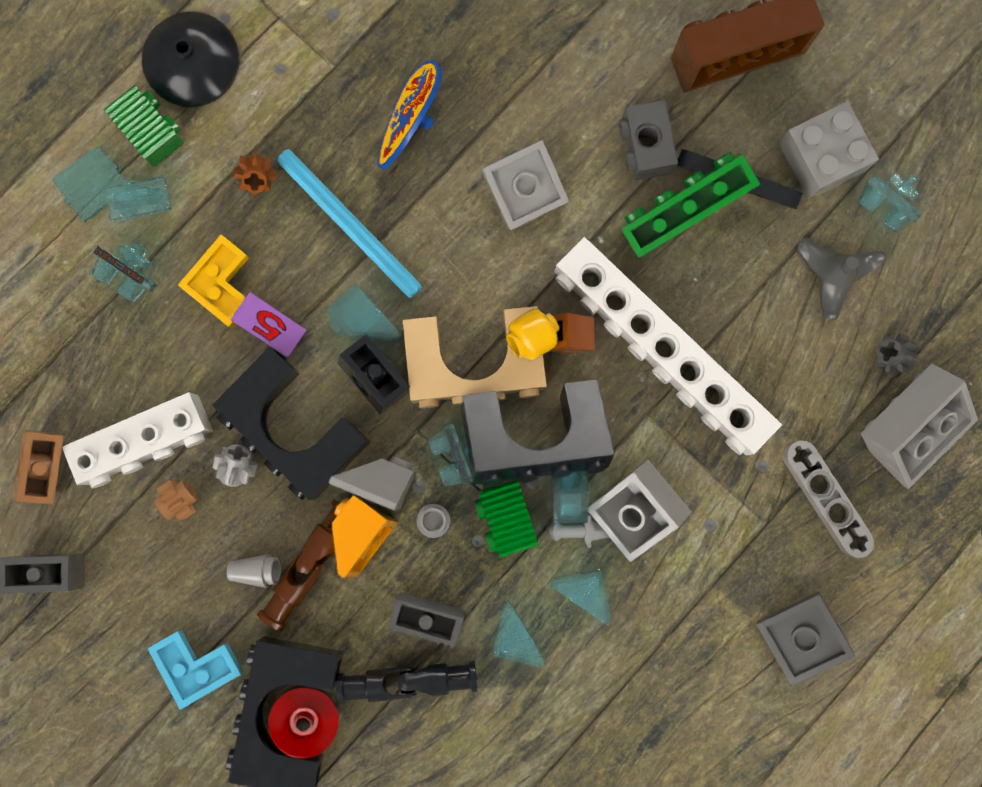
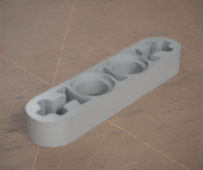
[783,440,874,558]

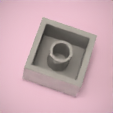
[778,101,879,200]

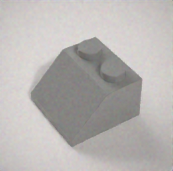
[587,459,692,562]

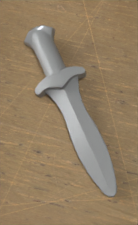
[549,514,610,548]

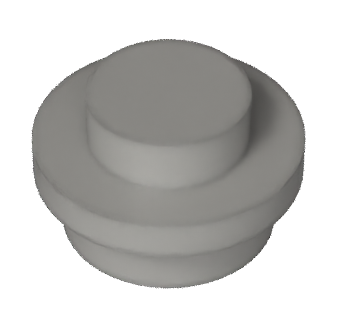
[416,504,451,538]

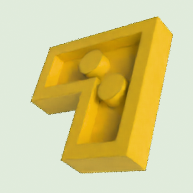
[178,235,249,329]

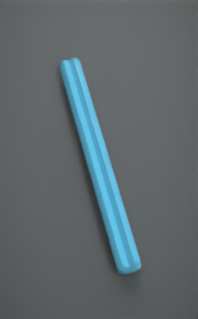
[277,149,422,298]

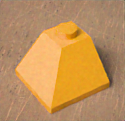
[332,495,399,578]

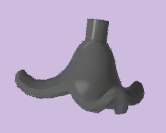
[797,238,886,320]

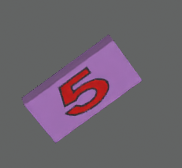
[230,292,306,357]

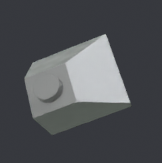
[329,455,416,510]

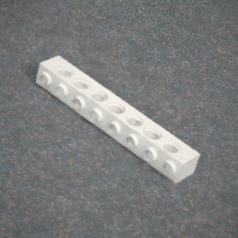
[555,237,782,455]

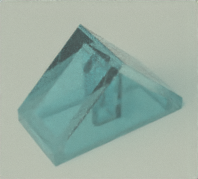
[548,569,611,626]
[492,600,546,667]

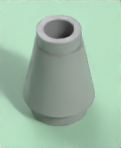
[227,554,281,588]

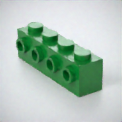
[621,151,760,258]

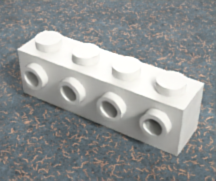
[62,392,213,488]

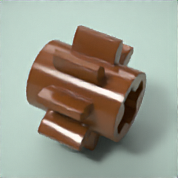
[234,151,276,196]

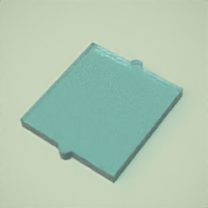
[52,145,131,223]

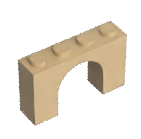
[403,306,546,408]

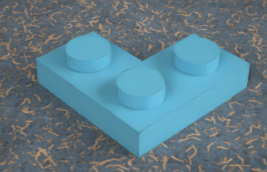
[148,630,244,710]

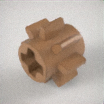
[154,479,199,521]

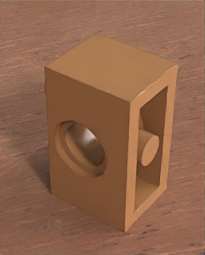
[13,430,63,504]

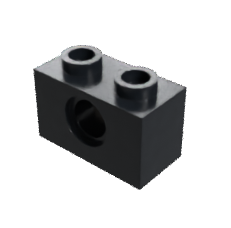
[338,334,410,415]

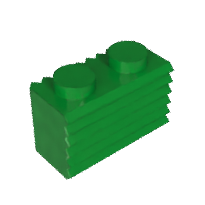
[104,85,184,167]
[474,480,539,558]

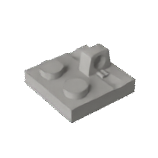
[481,140,569,230]

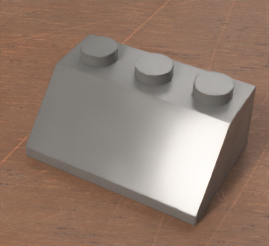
[861,363,978,489]

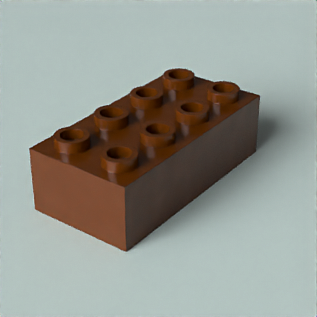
[671,0,825,93]

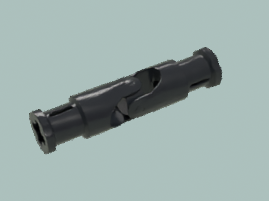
[336,660,478,705]

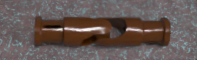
[257,499,341,631]

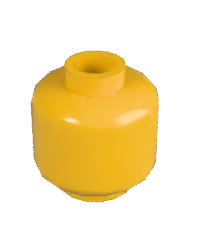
[506,309,559,360]

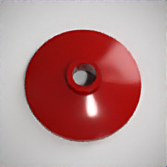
[268,687,339,758]

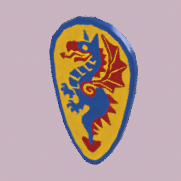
[378,60,442,170]

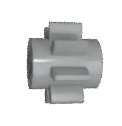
[212,445,258,487]

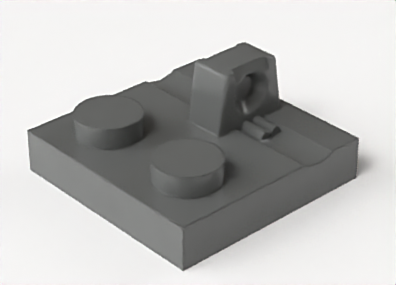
[757,591,855,686]

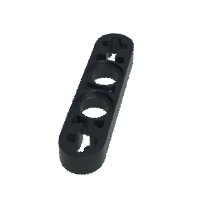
[677,149,803,210]

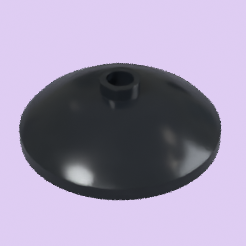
[141,11,240,107]

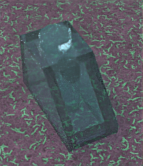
[325,284,403,343]
[550,447,589,523]

